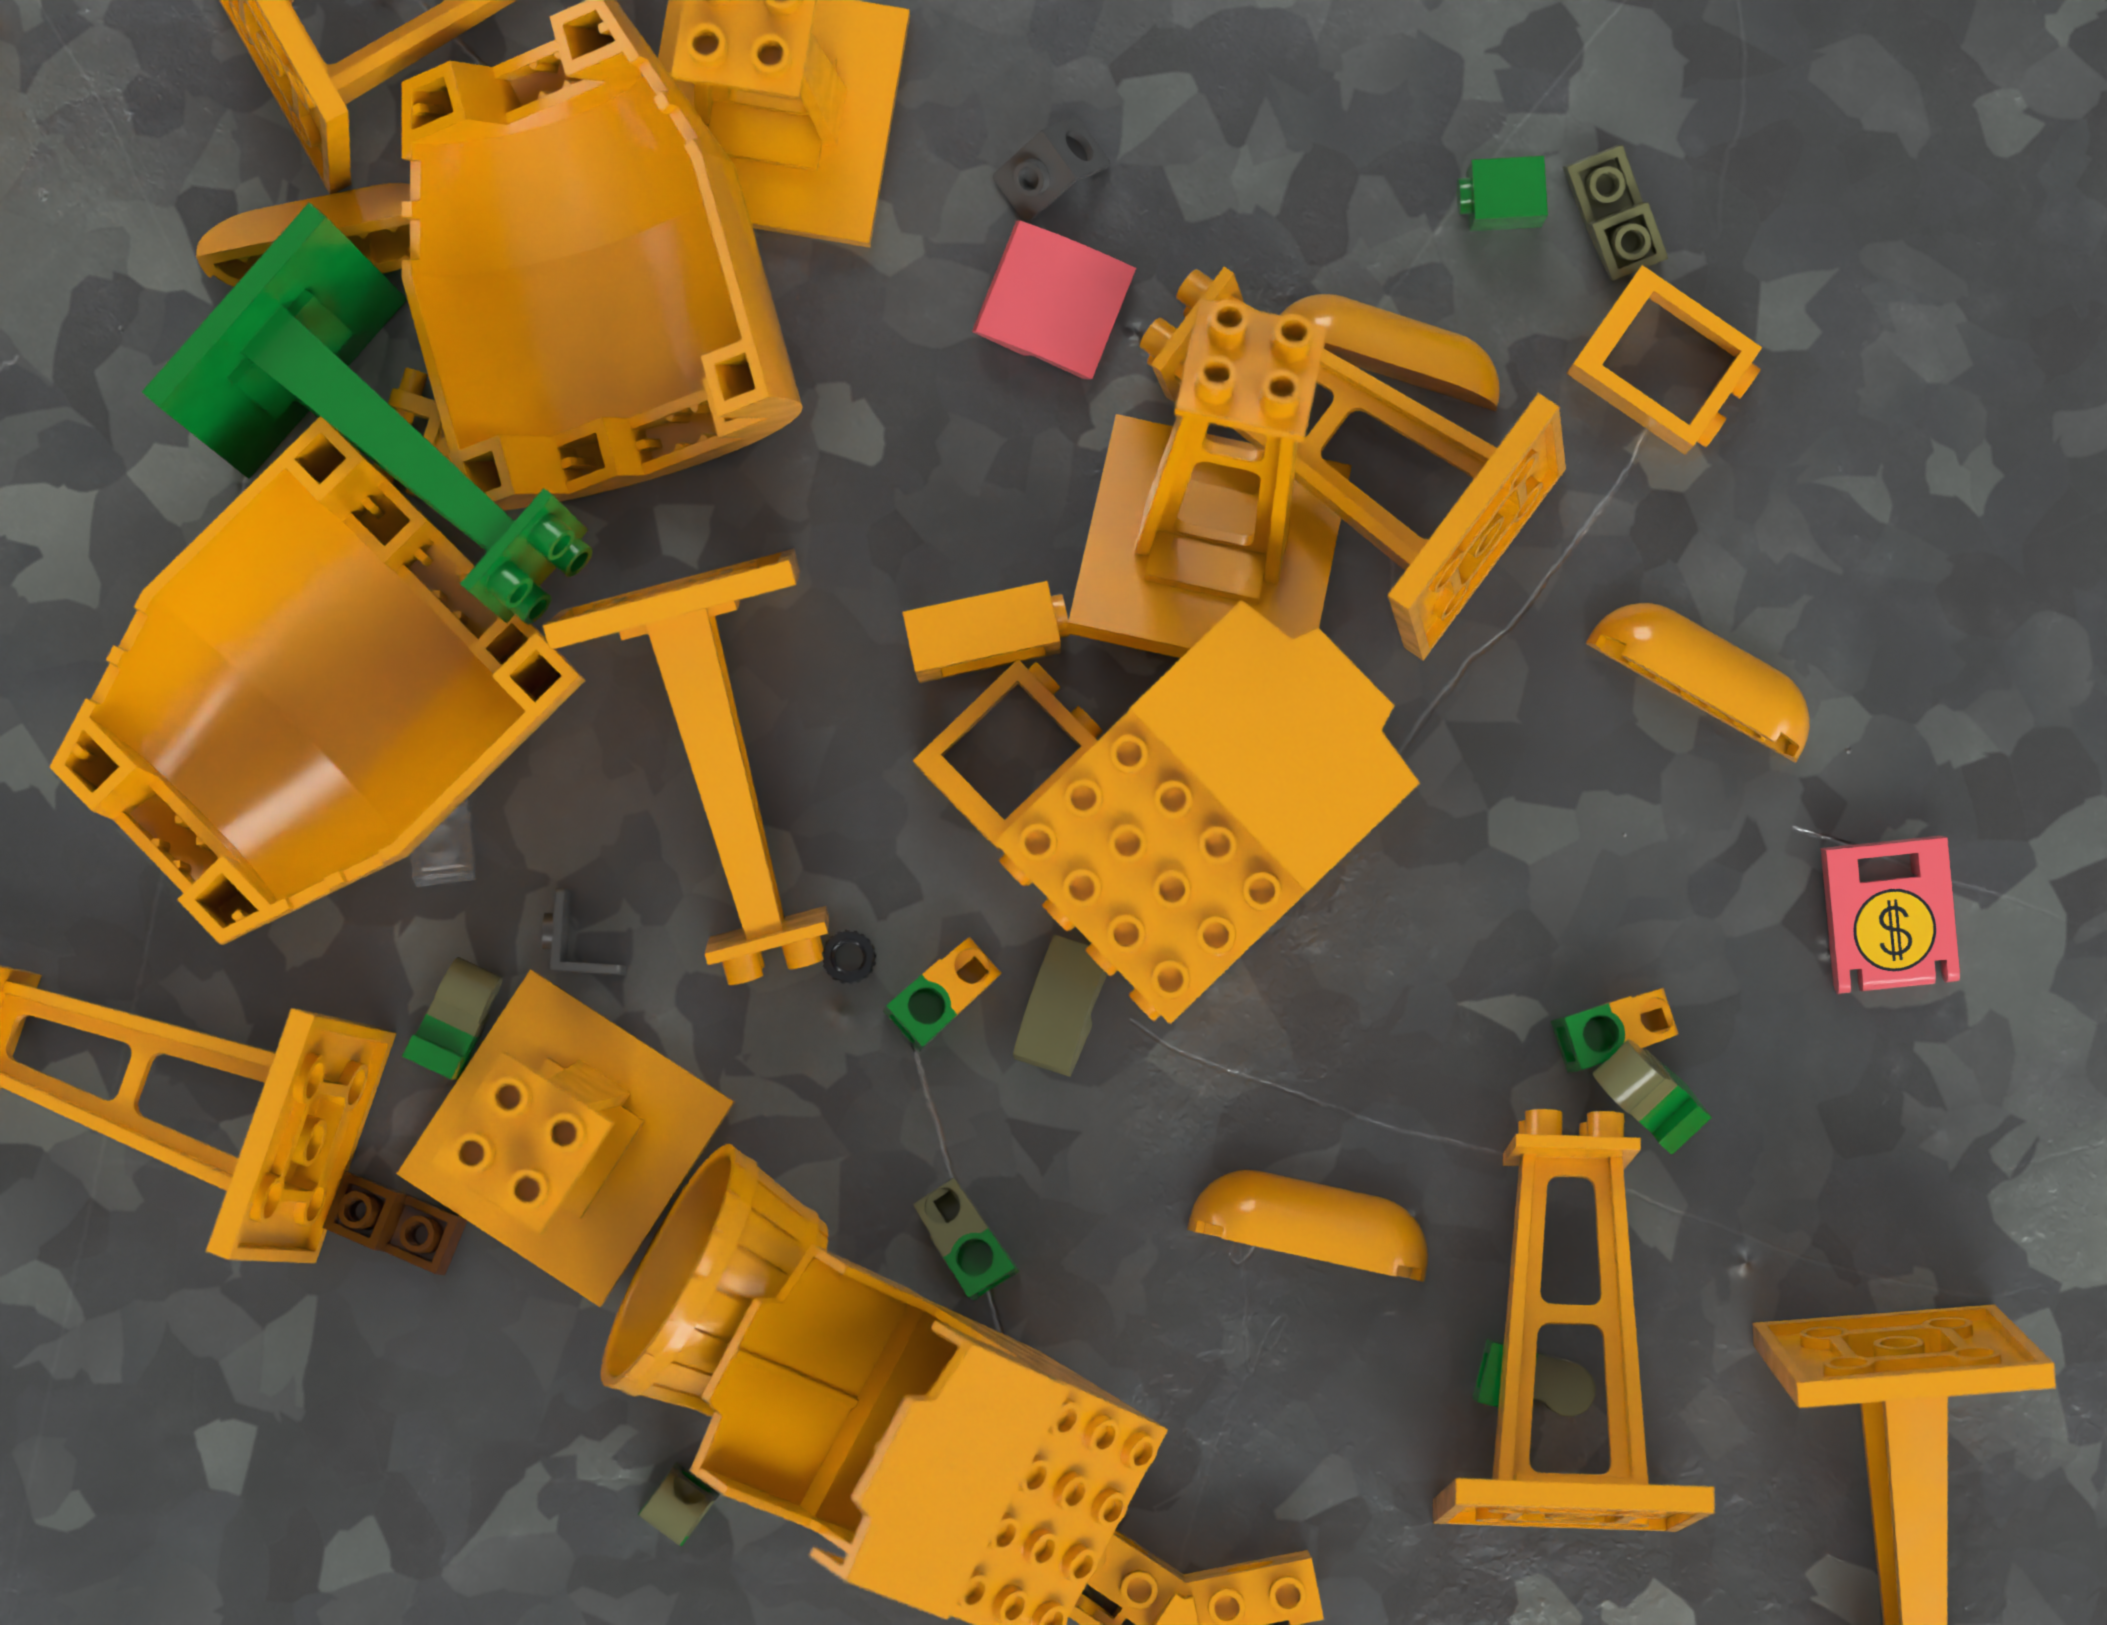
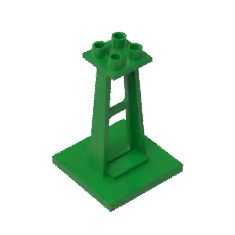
[142,203,593,624]

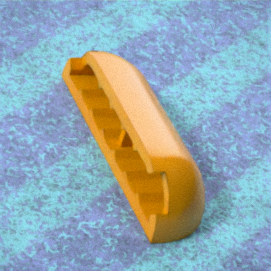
[196,183,410,287]
[1280,294,1500,411]
[1585,603,1810,763]
[1187,1170,1428,1282]

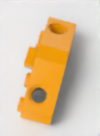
[1069,1529,1324,1625]

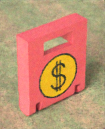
[1820,836,1960,994]

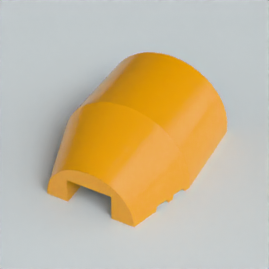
[402,0,803,511]
[50,416,586,945]

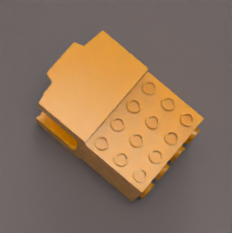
[994,600,1420,1024]
[690,1244,1168,1625]

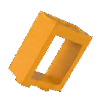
[1566,265,1762,455]
[902,581,1070,683]
[913,659,1103,851]

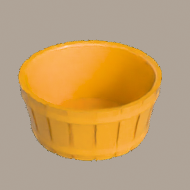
[600,1144,828,1417]

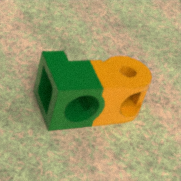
[883,937,1002,1052]
[1551,987,1679,1073]

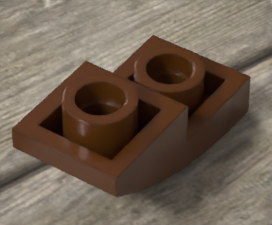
[322,1171,467,1276]

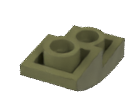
[1562,145,1668,281]
[1013,935,1108,1077]

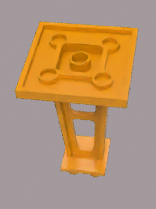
[219,0,516,194]
[658,0,910,248]
[1140,267,1566,661]
[1066,298,1352,658]
[543,548,829,985]
[0,965,397,1263]
[396,969,735,1307]
[1433,1109,1714,1532]
[1752,1304,2055,1625]

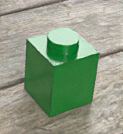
[1457,156,1548,231]

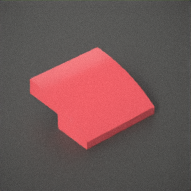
[972,221,1136,379]

